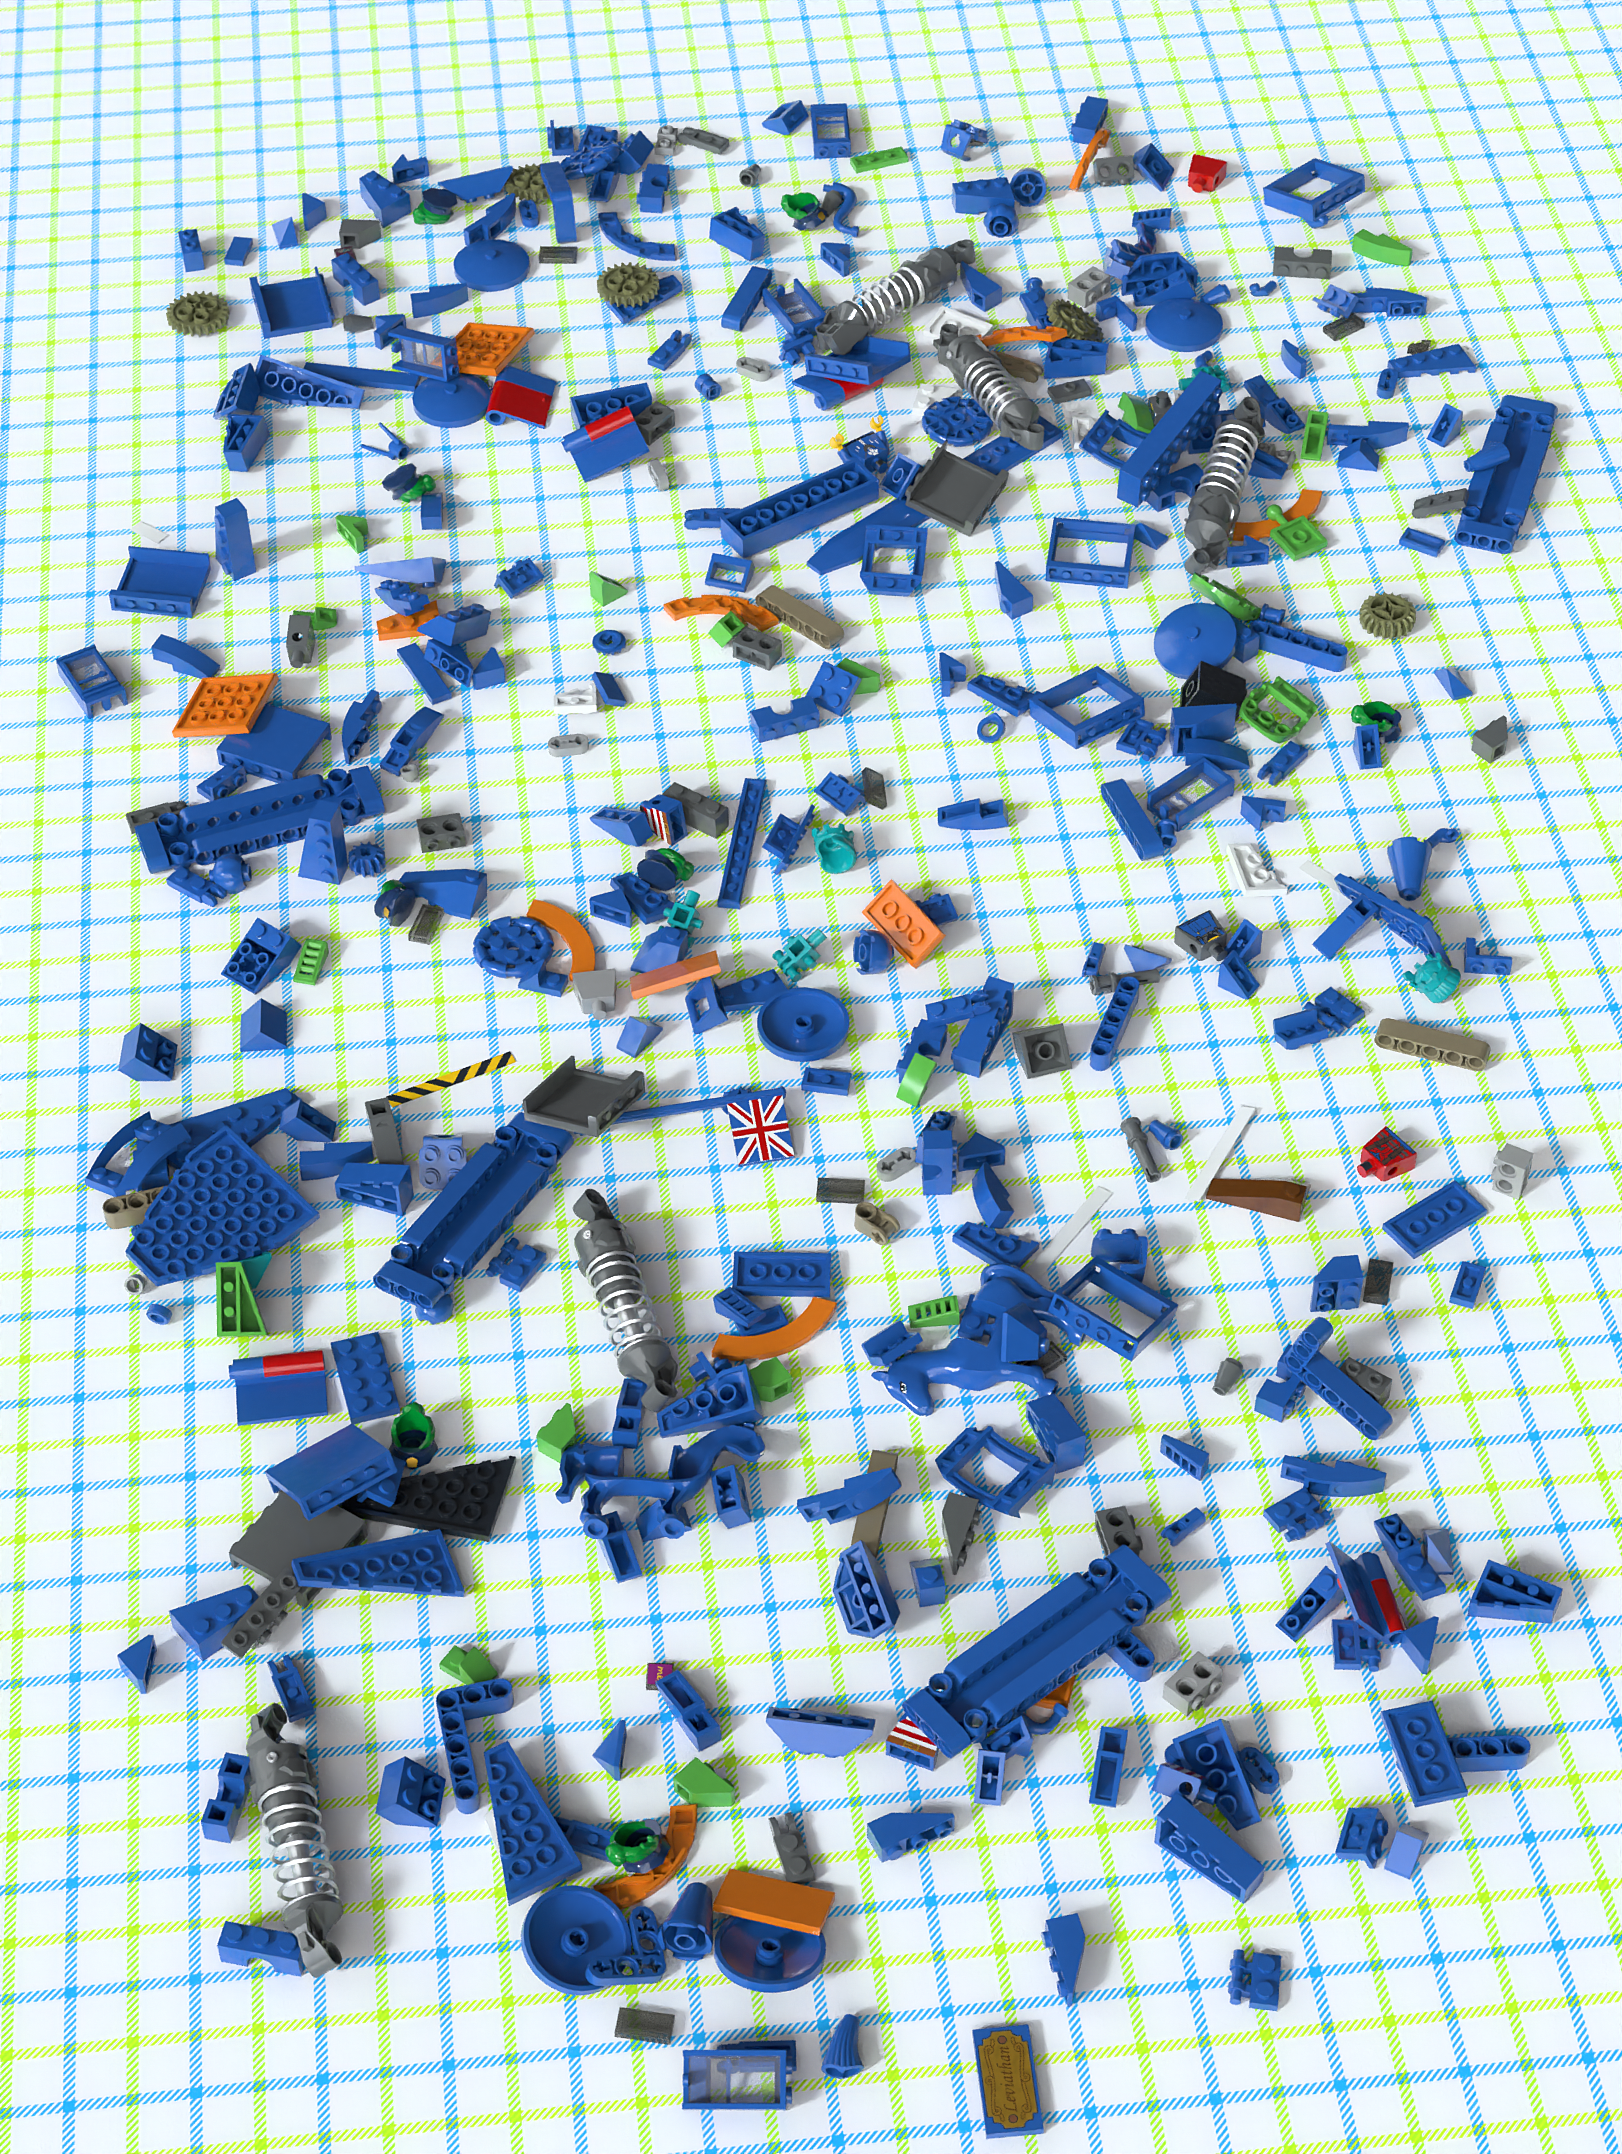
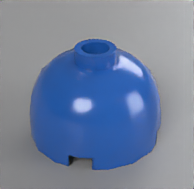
[1010,168,1047,207]
[853,930,894,975]

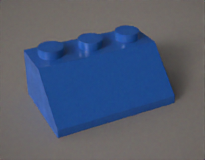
[417,603,491,646]

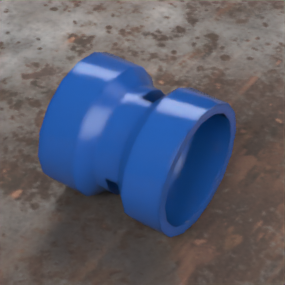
[694,373,722,401]

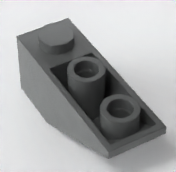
[365,1097,404,1165]
[941,1492,982,1575]

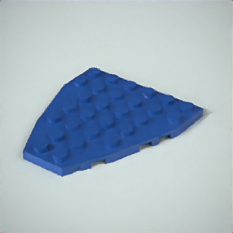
[125,1125,320,1287]

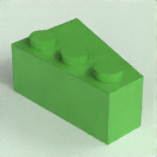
[216,1262,269,1338]

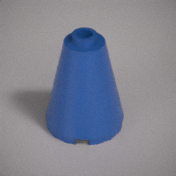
[1387,837,1432,901]
[658,1882,713,1961]

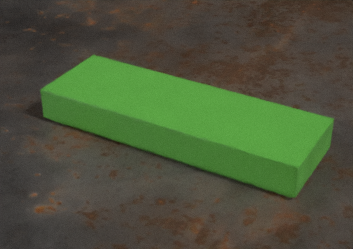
[850,146,908,174]

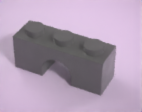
[1273,246,1332,279]

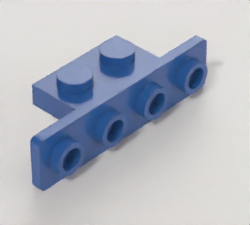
[762,804,815,875]

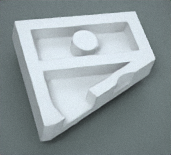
[912,384,958,416]
[1071,416,1113,453]
[554,683,597,715]

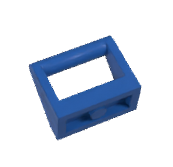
[762,100,809,135]
[705,553,755,593]
[685,976,728,1034]

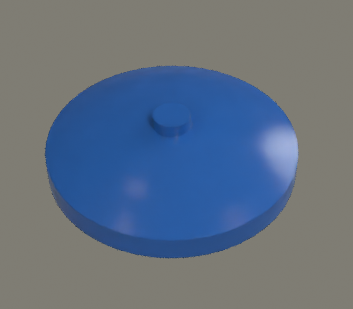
[453,239,530,292]
[1145,298,1223,352]
[412,373,491,428]
[1153,603,1238,680]
[757,987,849,1062]
[521,1885,631,1995]
[714,1916,826,1993]

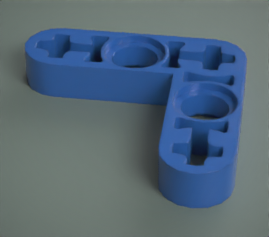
[585,1906,666,1986]

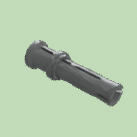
[1089,968,1160,996]
[1120,1117,1161,1183]

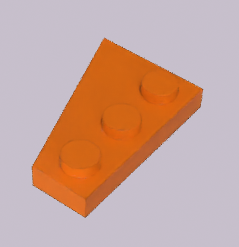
[376,600,439,641]

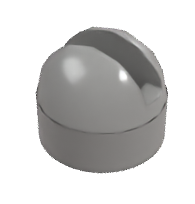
[400,764,419,782]
[124,1274,146,1295]

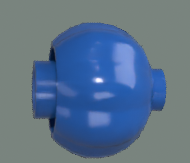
[983,203,1019,238]
[209,853,252,894]

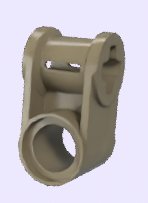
[854,1202,901,1246]

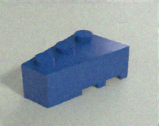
[359,170,411,228]
[952,177,1015,215]
[1044,338,1109,379]
[223,414,270,472]
[335,1162,414,1217]
[1026,1393,1087,1474]
[1467,1559,1563,1624]
[169,1584,259,1662]

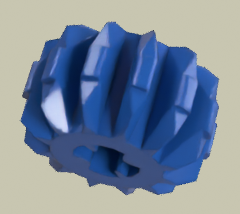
[348,841,386,878]

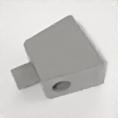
[572,968,617,1020]

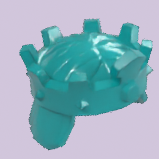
[812,823,857,874]
[1402,952,1461,1003]

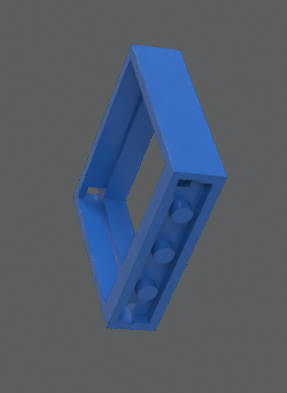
[1263,158,1365,222]
[1045,517,1135,589]
[1029,666,1145,750]
[1048,1256,1179,1362]

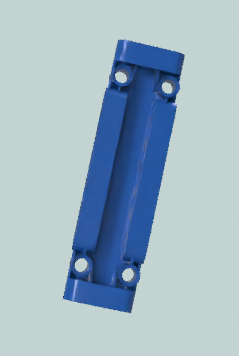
[1454,395,1558,554]
[134,766,385,875]
[373,1112,574,1310]
[902,1545,1172,1759]

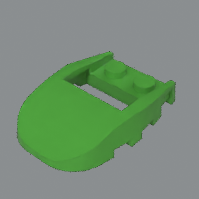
[1190,572,1261,621]
[1239,676,1319,743]

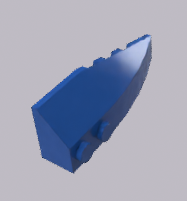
[255,355,365,409]

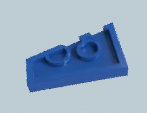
[967,674,1042,717]
[610,872,679,925]
[720,969,787,1012]
[952,1221,1040,1268]

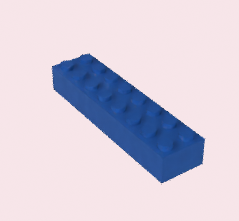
[1117,371,1222,508]
[720,458,879,559]

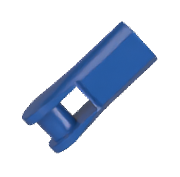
[1082,942,1106,977]
[1161,1507,1206,1547]

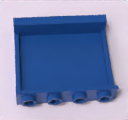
[249,266,335,339]
[804,336,911,385]
[109,546,211,618]
[216,703,332,783]
[265,1424,397,1520]

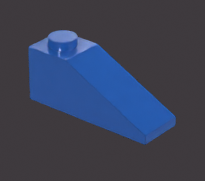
[994,560,1033,620]
[590,807,653,847]

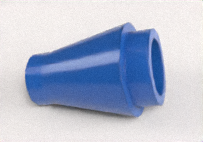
[1200,284,1231,305]
[1148,1120,1183,1150]

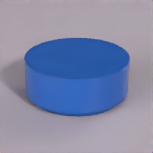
[146,1304,172,1325]

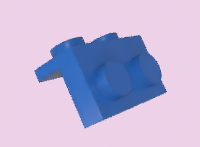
[1273,1008,1329,1050]
[861,1321,923,1368]
[357,1455,406,1507]

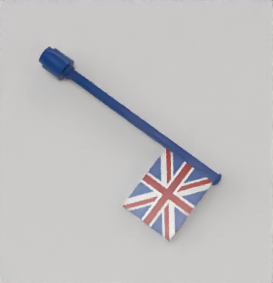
[574,1086,794,1167]

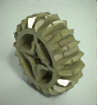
[1359,592,1416,640]

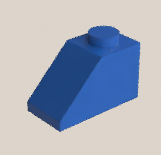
[279,1099,337,1143]
[909,1558,945,1608]

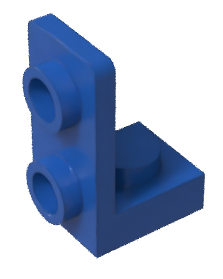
[1096,295,1138,332]
[1464,937,1512,976]

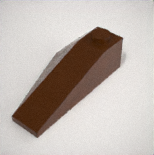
[1206,1178,1311,1222]

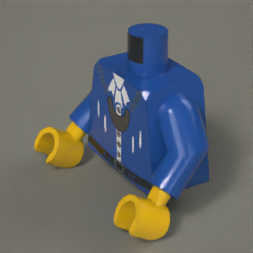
[829,415,890,474]

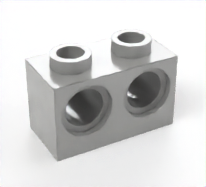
[1067,266,1111,308]
[1490,1143,1534,1200]
[1162,1651,1223,1717]

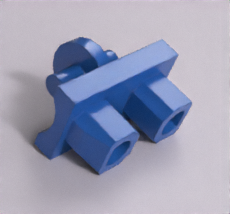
[779,332,816,366]
[688,1351,733,1385]

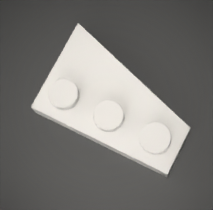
[923,306,993,338]
[1226,843,1288,897]

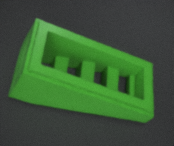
[293,938,329,986]
[908,1295,959,1328]

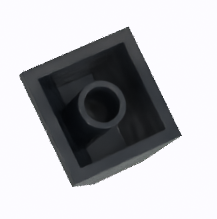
[1180,661,1248,721]

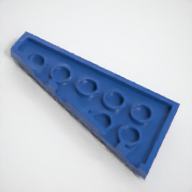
[1334,873,1452,966]
[291,1529,465,1597]
[484,1741,583,1906]

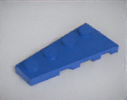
[606,275,682,325]
[1387,344,1476,378]

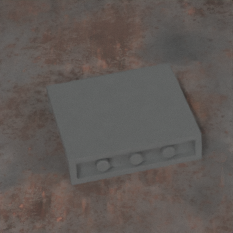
[905,441,1009,537]
[522,1055,645,1138]
[229,1490,368,1609]

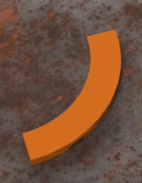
[1069,128,1111,192]
[976,326,1067,347]
[1233,489,1322,541]
[663,594,779,632]
[526,899,595,981]
[711,1297,837,1361]
[593,1804,697,1910]

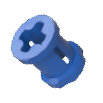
[1026,277,1046,299]
[1259,603,1286,626]
[1157,819,1177,848]

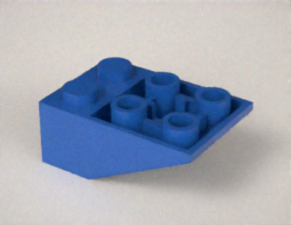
[1169,704,1237,757]
[221,917,302,995]

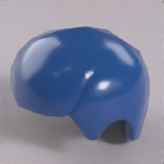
[415,1294,454,1325]

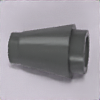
[739,164,761,187]
[821,190,842,218]
[343,314,372,333]
[1212,1358,1243,1396]

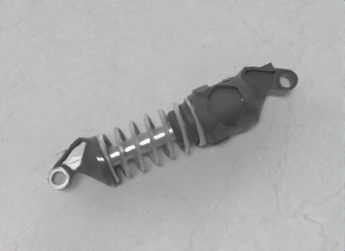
[815,239,976,350]
[933,324,1044,450]
[1183,396,1265,575]

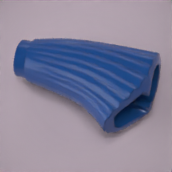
[1463,441,1510,472]
[821,2014,864,2079]

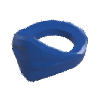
[977,713,1006,743]

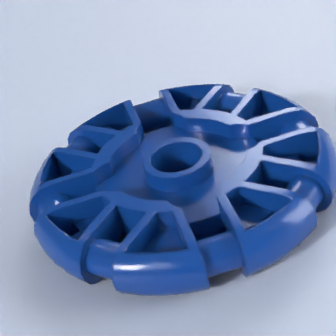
[560,141,620,180]
[922,397,993,447]
[472,916,554,979]

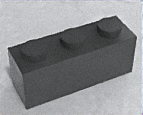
[662,782,729,839]

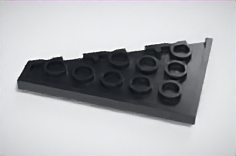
[342,1456,516,1542]

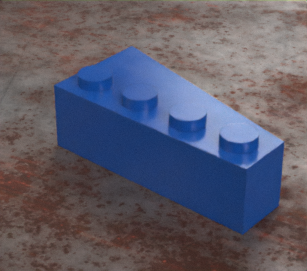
[570,382,652,430]
[214,498,256,581]
[298,800,349,885]
[951,976,1014,1078]

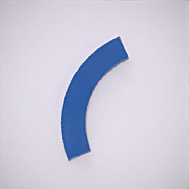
[598,212,675,261]
[1110,222,1157,263]

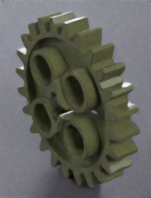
[505,163,550,201]
[597,262,659,308]
[166,291,230,337]
[1047,299,1104,342]

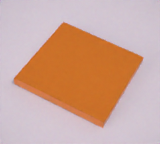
[431,322,535,376]
[172,673,279,738]

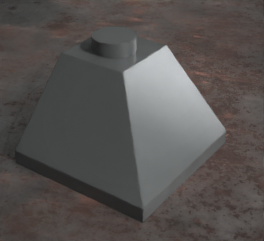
[1012,1023,1072,1079]

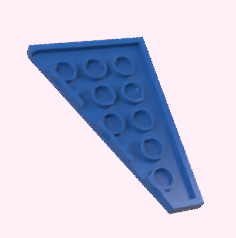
[137,1088,302,1170]

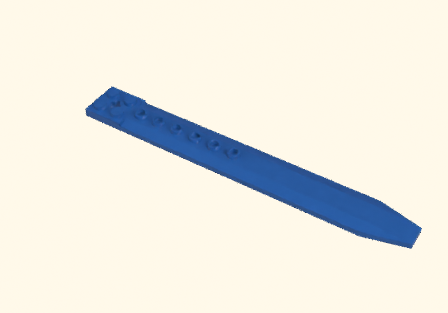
[807,415,1063,576]

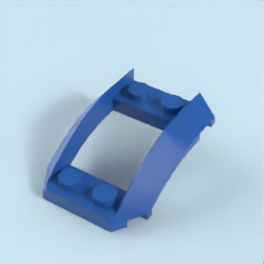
[1078,409,1148,471]
[860,524,928,597]
[85,1111,192,1197]
[935,1426,1056,1518]

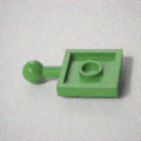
[1266,504,1328,561]

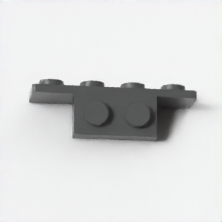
[221,1567,303,1659]

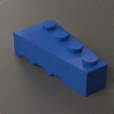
[1154,1793,1265,1904]

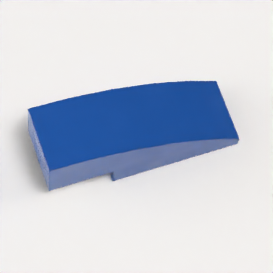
[589,163,621,202]
[410,283,469,319]
[1237,448,1288,479]
[421,492,443,530]
[151,634,220,679]
[1183,738,1250,770]
[938,798,1009,830]
[299,1141,374,1181]
[972,1162,1015,1229]
[612,1378,647,1449]
[597,1511,642,1584]
[655,1670,722,1752]
[1089,1726,1128,1808]

